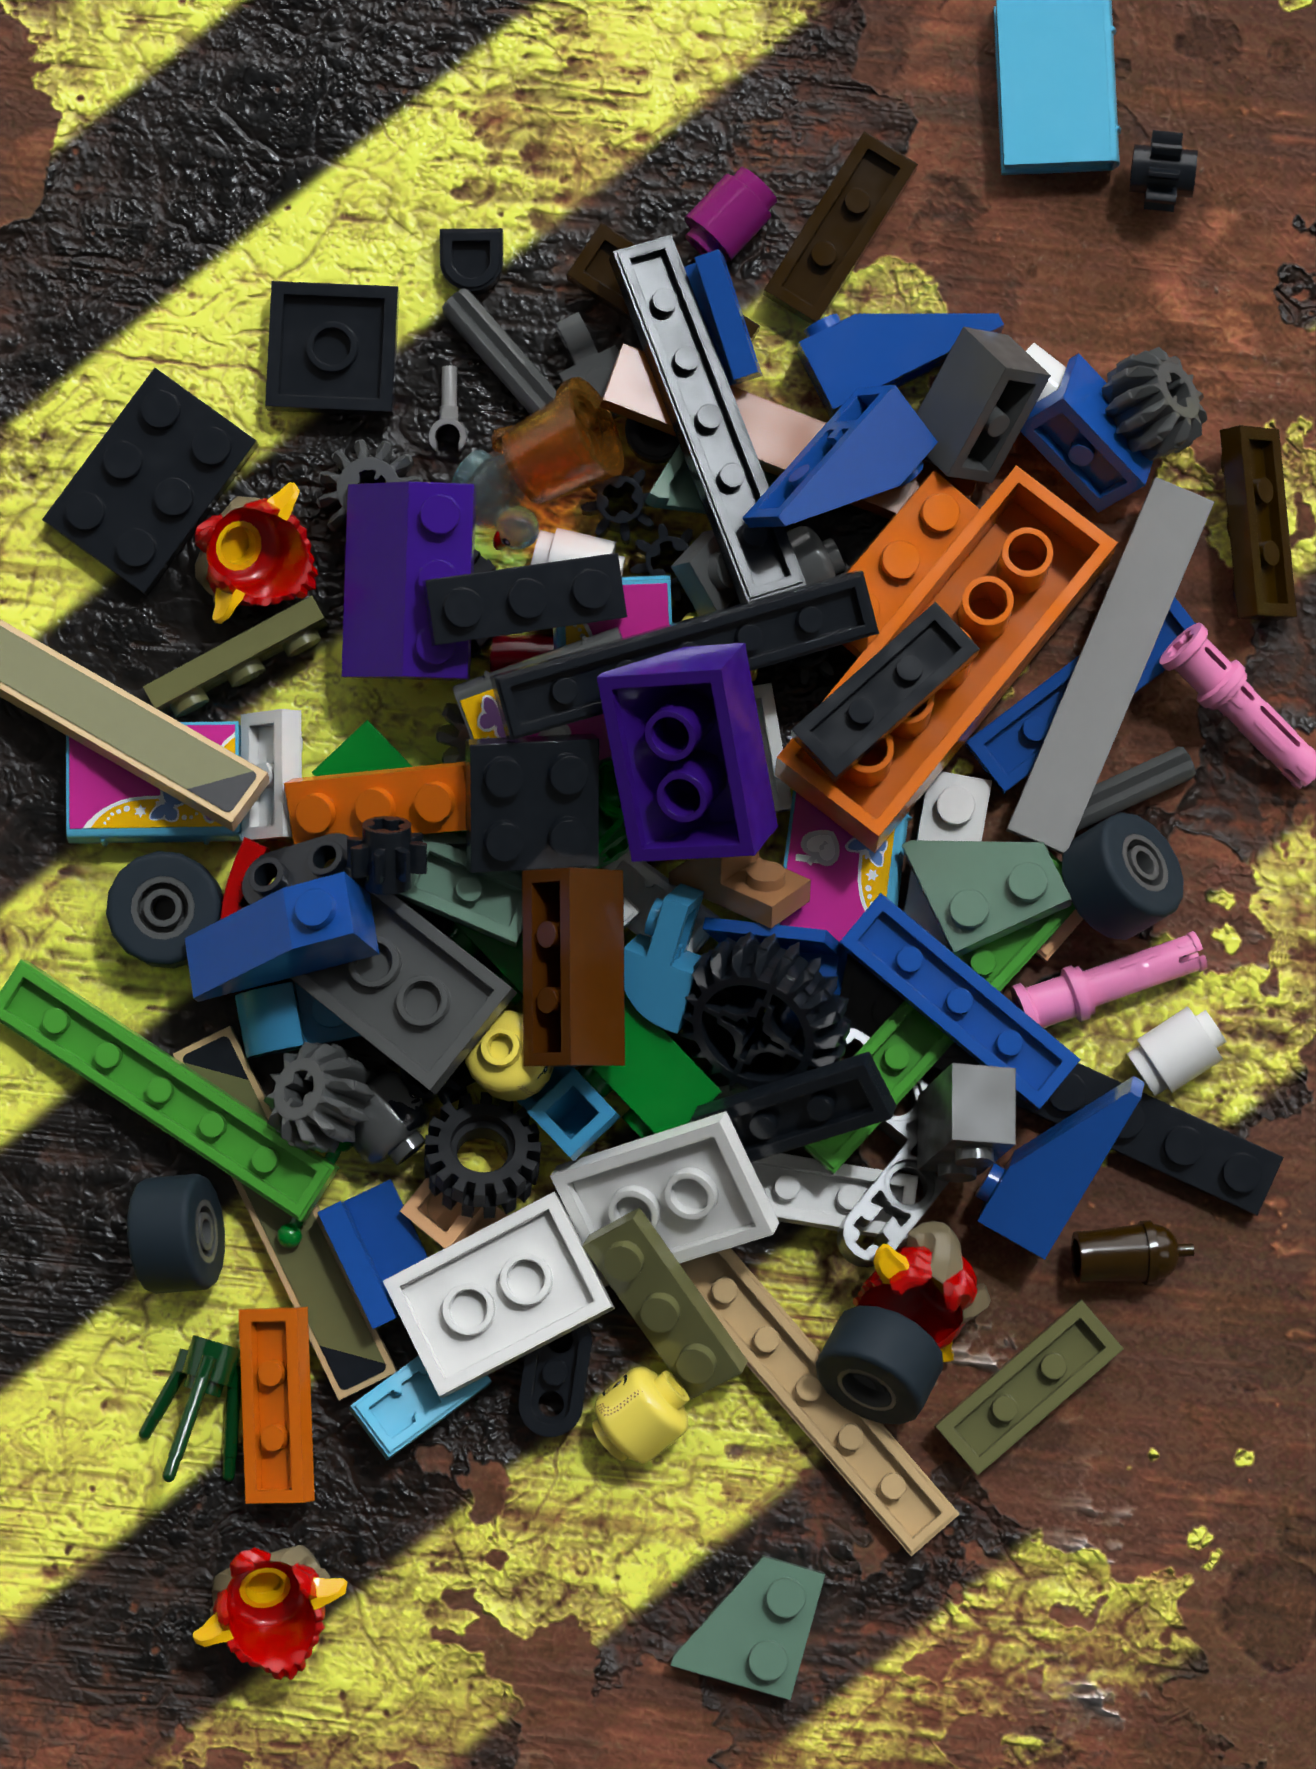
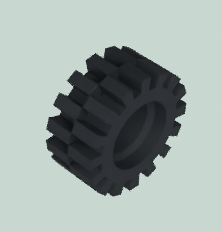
[424,1092,541,1219]

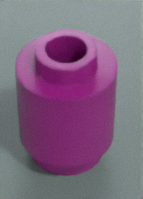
[684,167,777,262]

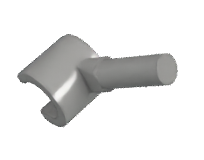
[428,365,468,452]

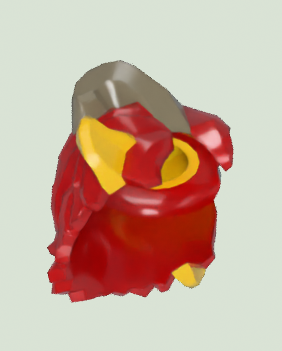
[195,482,318,624]
[853,1221,991,1362]
[193,1545,348,1680]

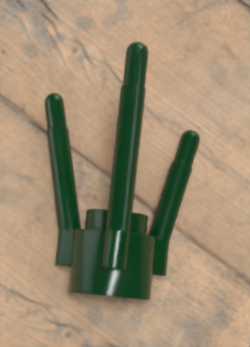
[139,1335,241,1482]

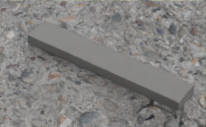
[1006,477,1215,855]

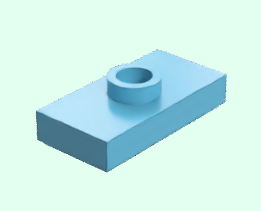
[349,1355,492,1460]

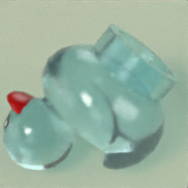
[452,449,540,550]

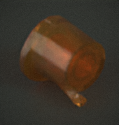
[491,377,624,505]

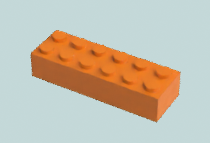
[774,465,1118,853]

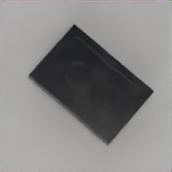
[42,367,259,596]

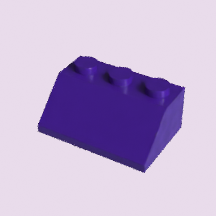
[341,481,476,681]
[597,643,778,862]

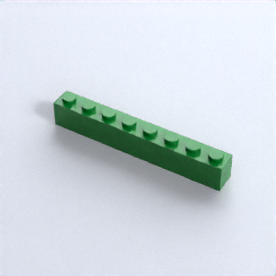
[312,720,722,1138]

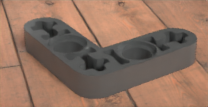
[837,1028,949,1268]

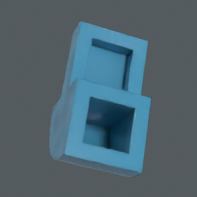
[624,883,704,1034]
[235,982,363,1059]
[516,1067,620,1161]

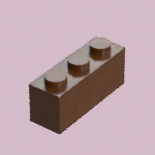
[522,867,625,1067]

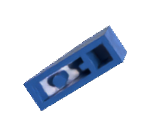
[797,313,1004,419]
[742,385,938,528]
[184,872,379,1002]
[975,1076,1145,1260]

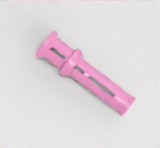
[1159,622,1316,790]
[1010,931,1207,1028]

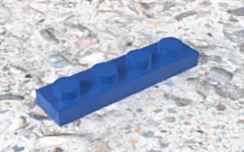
[964,597,1196,794]
[838,893,1081,1111]

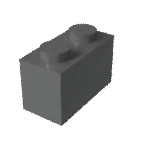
[917,327,1051,483]
[917,1063,1016,1183]

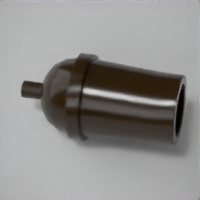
[1071,1220,1194,1285]

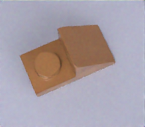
[669,851,811,928]

